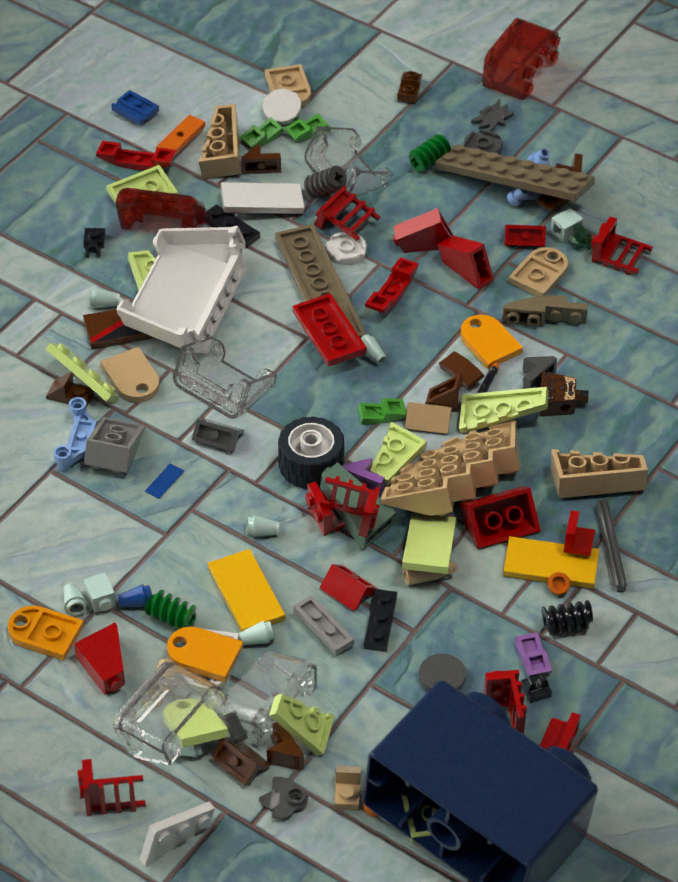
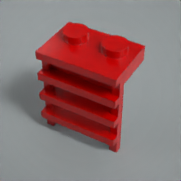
[314,186,381,241]
[591,216,653,275]
[320,476,380,538]
[305,482,346,536]
[484,669,527,735]
[77,759,146,816]

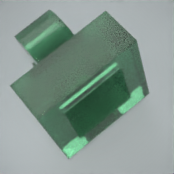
[569,222,593,251]

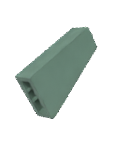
[320,462,396,550]

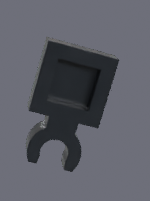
[83,228,106,258]

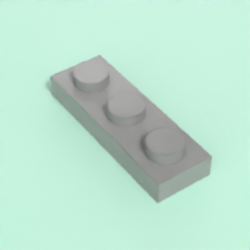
[293,595,354,656]

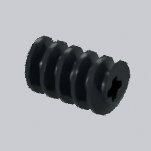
[542,600,593,635]

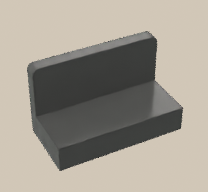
[192,418,244,451]

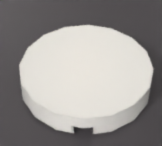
[263,89,302,125]
[326,232,367,265]

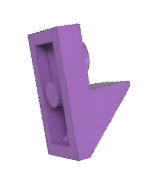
[342,458,385,498]

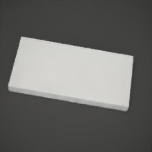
[221,182,304,214]

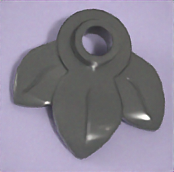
[259,777,308,819]

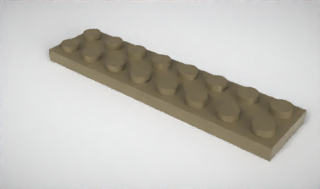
[435,145,595,201]
[275,224,366,338]

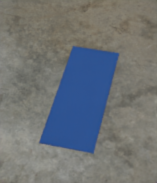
[145,463,184,499]

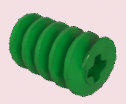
[409,134,451,173]
[145,589,196,630]

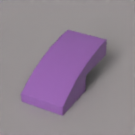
[514,632,552,677]

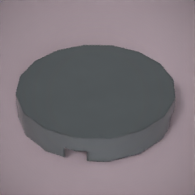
[464,130,503,155]
[419,654,466,692]

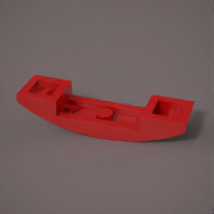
[96,141,177,170]
[365,257,419,313]

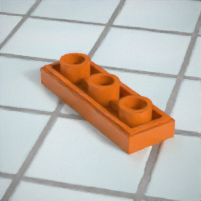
[156,114,205,156]

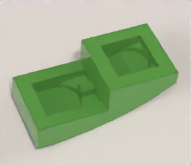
[285,114,330,142]
[240,118,285,149]
[358,398,407,424]

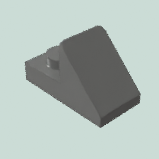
[523,356,557,389]

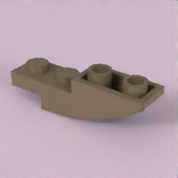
[502,296,588,327]

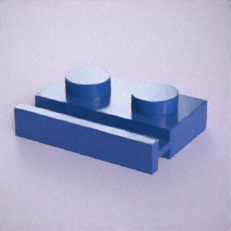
[111,90,159,126]

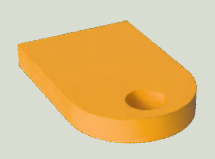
[461,315,523,369]
[8,606,84,661]
[167,627,243,682]

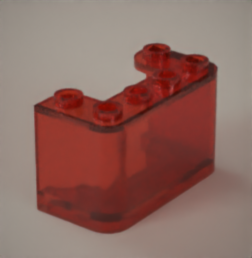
[482,18,561,100]

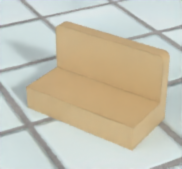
[405,402,452,434]

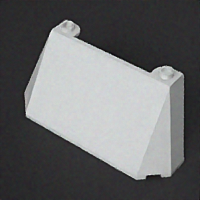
[116,226,246,352]

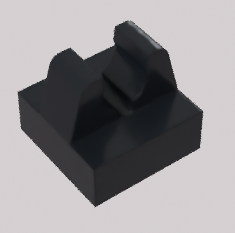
[521,673,552,704]

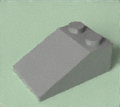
[84,417,145,473]

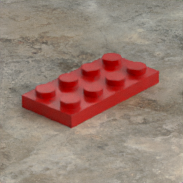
[292,293,367,367]

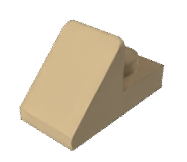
[334,765,362,811]

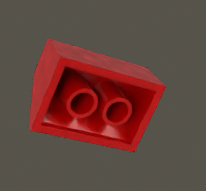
[460,486,541,549]

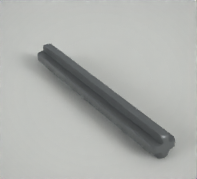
[596,499,627,592]

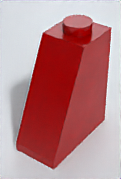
[393,208,453,253]
[437,235,494,289]
[74,622,125,695]

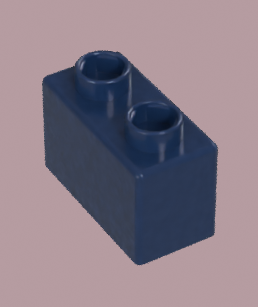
[363,680,598,882]

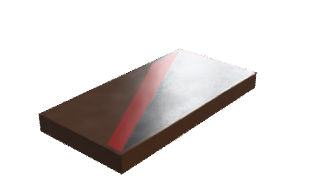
[83,309,155,349]

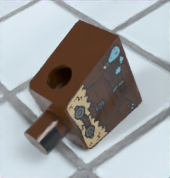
[540,372,589,416]

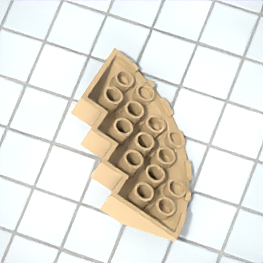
[381,419,520,516]

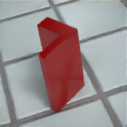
[504,224,546,246]
[563,510,595,556]
[320,564,377,611]
[540,712,581,751]

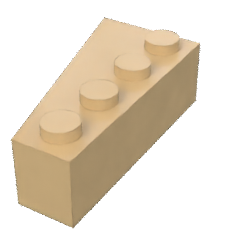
[199,104,242,179]
[551,449,648,498]

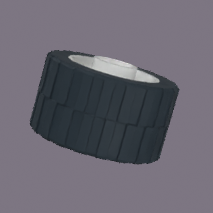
[278,416,345,489]

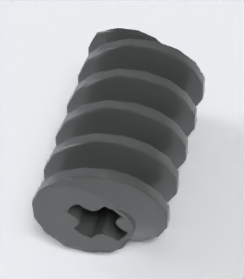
[304,165,347,199]

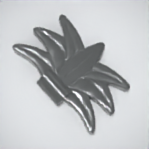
[470,99,514,131]

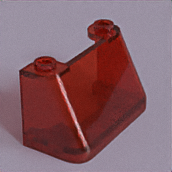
[115,188,206,230]

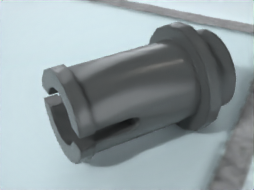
[222,711,248,744]

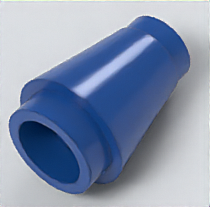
[118,584,152,608]

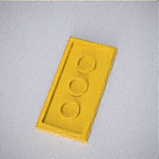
[503,536,599,589]
[208,549,285,632]

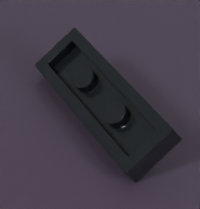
[202,205,260,248]
[364,589,398,652]

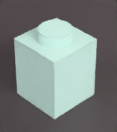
[550,208,583,244]
[83,573,116,614]

